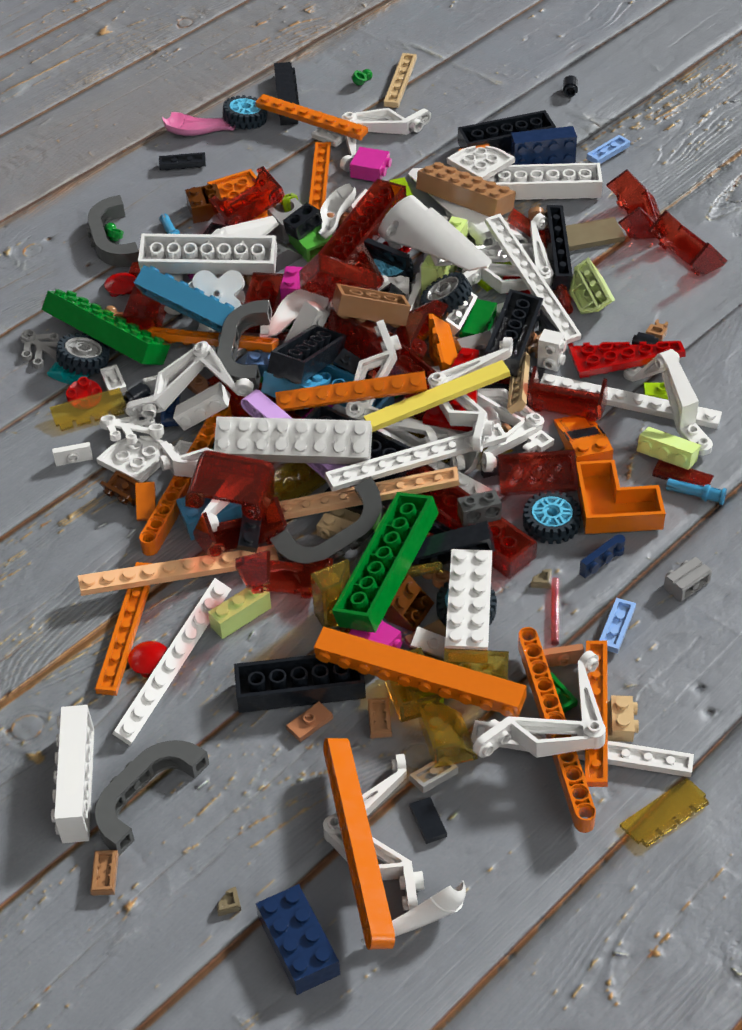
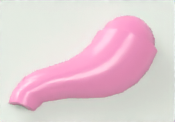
[162,112,235,136]

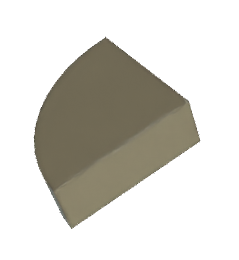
[531,569,552,589]
[217,887,241,916]

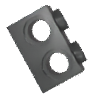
[457,490,502,527]

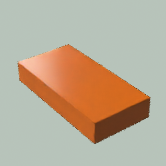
[135,482,156,521]

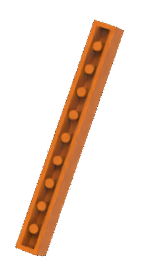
[314,627,527,717]

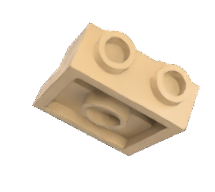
[316,508,361,539]
[608,695,639,742]

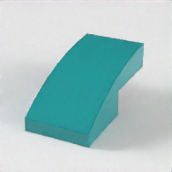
[47,362,89,385]

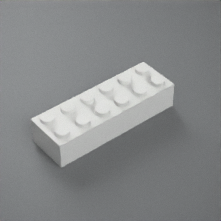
[445,549,492,663]
[51,705,94,843]

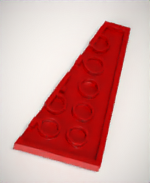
[567,341,686,378]
[422,347,480,432]

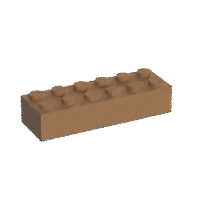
[416,162,516,217]

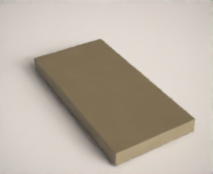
[566,217,625,251]

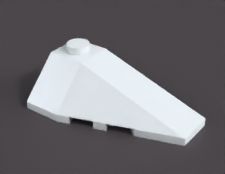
[210,216,279,235]

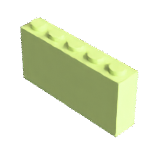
[421,216,468,295]

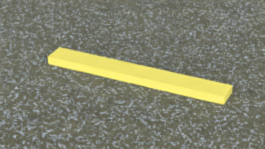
[364,360,511,432]

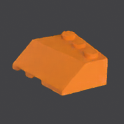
[428,313,458,371]

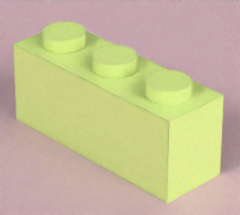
[636,427,701,470]
[208,581,271,639]

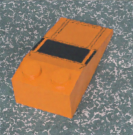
[553,413,613,470]

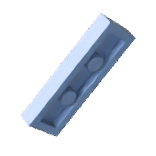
[586,135,631,164]
[599,598,636,654]

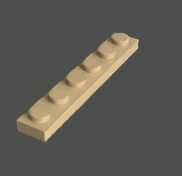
[384,53,417,108]
[507,352,530,415]

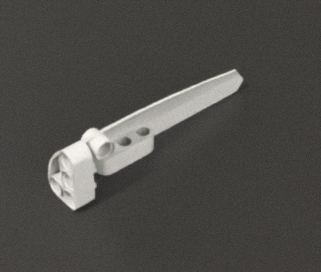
[408,168,528,246]
[378,195,492,272]

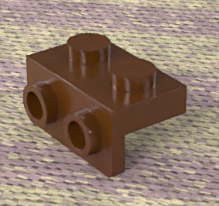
[100,470,139,507]

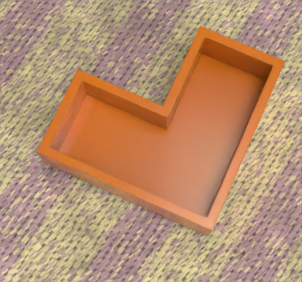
[575,460,666,534]

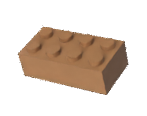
[332,283,411,327]

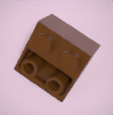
[185,184,223,224]
[384,574,434,632]

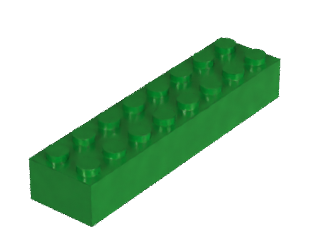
[42,289,170,365]
[332,492,439,633]

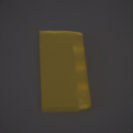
[50,388,126,432]
[620,778,709,847]

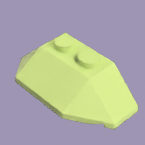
[569,257,615,314]

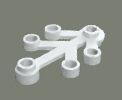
[99,415,164,444]

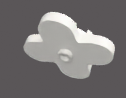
[192,270,245,310]

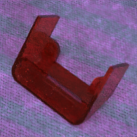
[606,169,667,240]
[648,210,728,276]
[527,366,608,422]
[193,497,287,557]
[235,550,333,599]

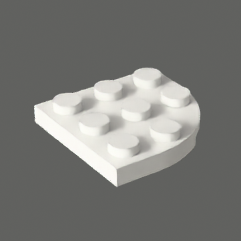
[447,146,515,180]
[97,436,175,483]

